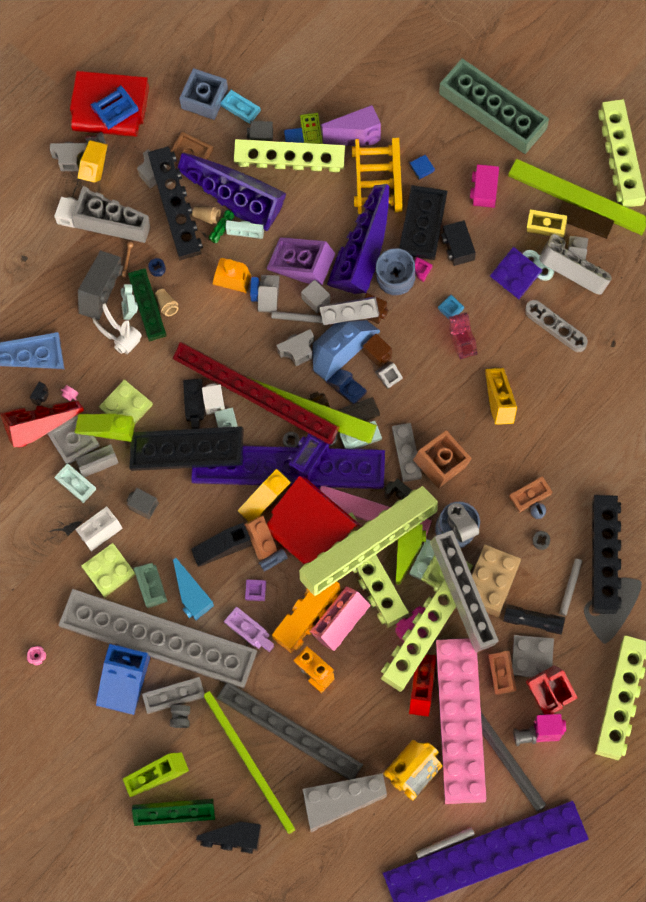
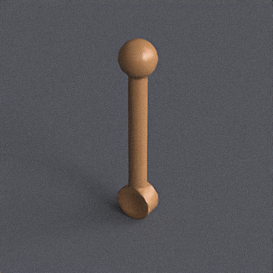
[122,242,134,278]

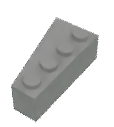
[72,186,150,243]
[303,773,387,832]

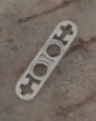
[525,300,588,352]

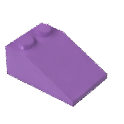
[321,105,381,147]
[267,237,335,285]

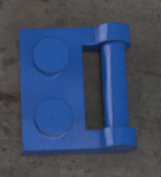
[90,85,139,130]

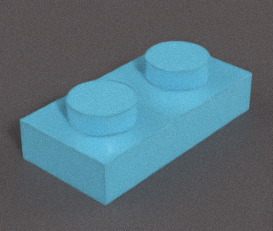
[221,90,261,124]

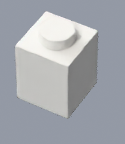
[55,197,78,228]
[202,384,225,415]

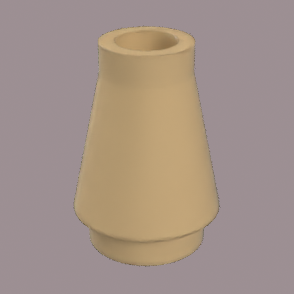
[192,207,221,225]
[155,289,178,317]

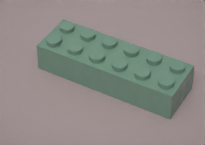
[439,58,549,154]

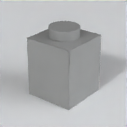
[301,280,331,314]

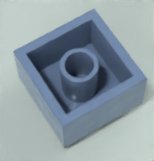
[179,68,228,120]

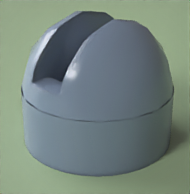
[530,503,546,519]

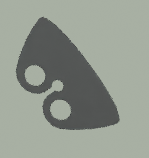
[584,577,642,644]

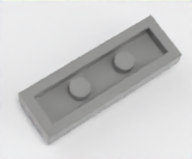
[320,297,379,325]
[392,423,422,482]
[142,677,204,714]

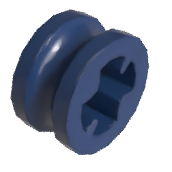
[148,258,166,277]

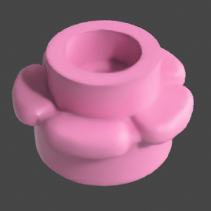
[61,385,79,402]
[27,646,46,665]

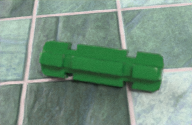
[209,210,234,243]

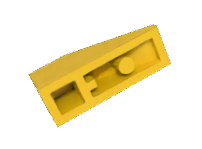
[485,368,517,424]
[238,469,292,522]

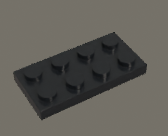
[399,185,448,260]

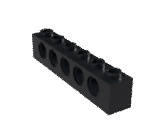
[148,146,203,260]
[592,495,622,614]

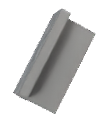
[76,444,119,478]

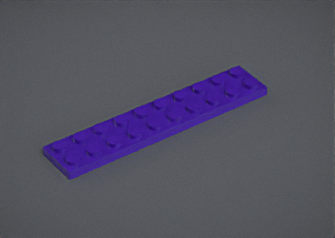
[191,446,385,489]
[383,801,589,902]

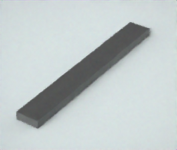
[217,682,363,780]

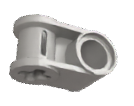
[447,503,479,542]

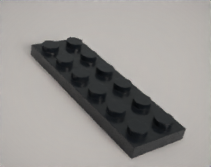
[129,426,244,471]

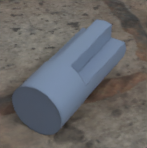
[259,549,288,572]

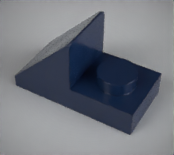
[326,369,367,406]

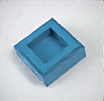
[438,295,464,321]

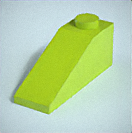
[75,414,135,442]
[396,524,426,585]
[123,752,189,797]

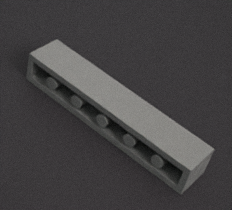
[430,530,499,653]

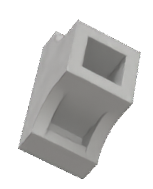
[50,142,87,171]
[137,149,172,189]
[277,329,314,366]

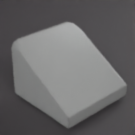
[375,362,403,389]

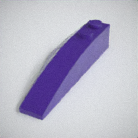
[178,152,286,231]
[327,184,389,294]

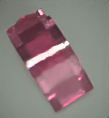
[449,312,478,359]

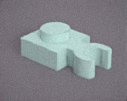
[121,284,138,320]

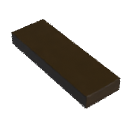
[557,201,614,239]

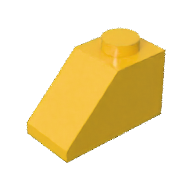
[78,140,108,182]

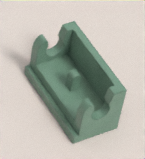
[134,563,168,609]

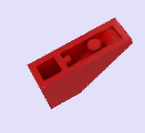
[409,654,436,717]

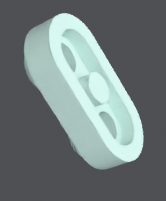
[523,250,554,281]

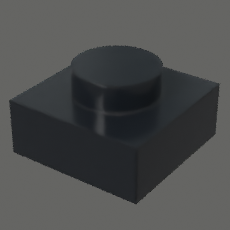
[30,381,49,406]

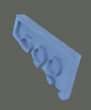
[0,332,65,369]

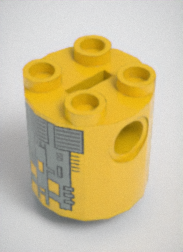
[383,740,443,801]

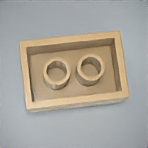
[472,544,521,618]

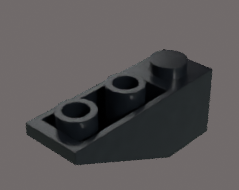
[191,522,252,567]
[196,821,262,854]

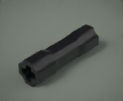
[503,604,565,635]

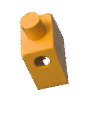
[212,258,252,293]

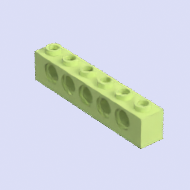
[598,99,646,208]
[234,139,345,172]
[349,512,409,628]
[381,580,456,692]
[595,636,646,760]

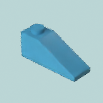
[173,558,214,620]

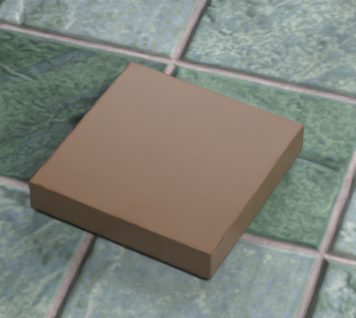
[170,132,214,169]

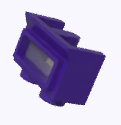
[288,434,329,480]

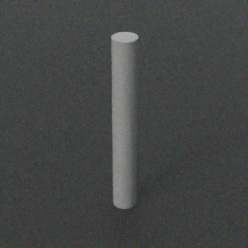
[271,311,323,323]
[559,558,582,616]
[415,827,475,859]

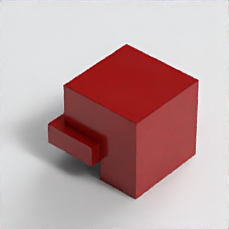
[526,665,578,715]

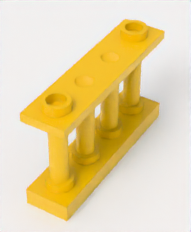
[352,138,402,214]

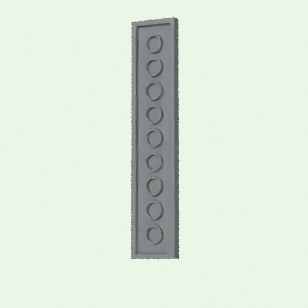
[59,589,257,688]

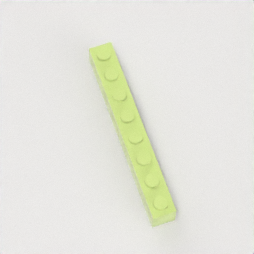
[299,486,438,596]

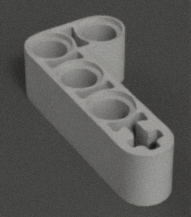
[539,234,612,295]

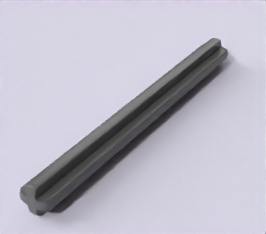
[481,712,546,811]

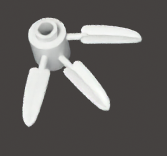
[92,303,142,354]

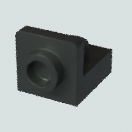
[384,478,412,500]

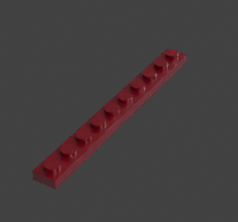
[172,342,340,444]

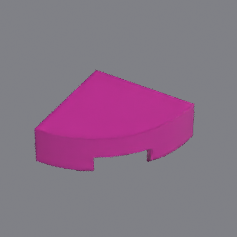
[414,257,433,282]

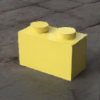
[527,210,567,238]

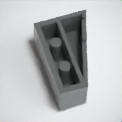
[78,250,123,320]

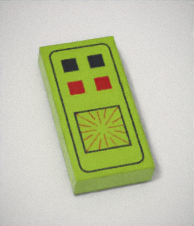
[300,113,323,144]

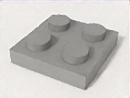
[47,413,100,464]
[512,635,554,677]

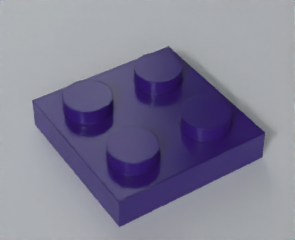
[490,247,543,299]

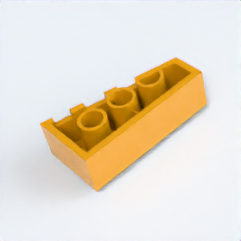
[272,581,340,653]

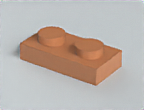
[509,476,553,513]
[245,516,277,559]
[489,651,516,695]

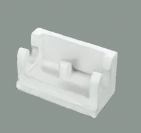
[75,506,123,552]

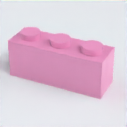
[310,586,371,651]

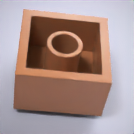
[413,430,472,488]

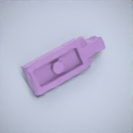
[224,607,275,653]

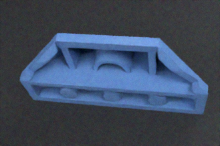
[313,320,380,381]

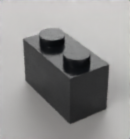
[440,220,476,266]

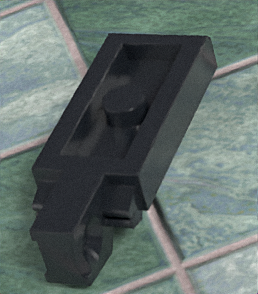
[183,379,205,429]

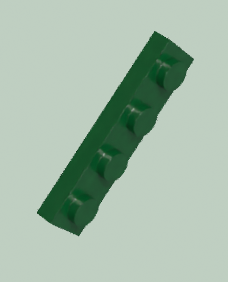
[128,268,167,342]
[132,799,215,826]

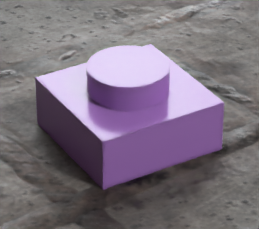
[245,580,266,601]

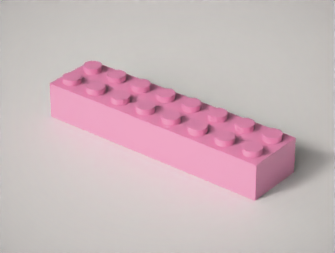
[436,639,486,804]

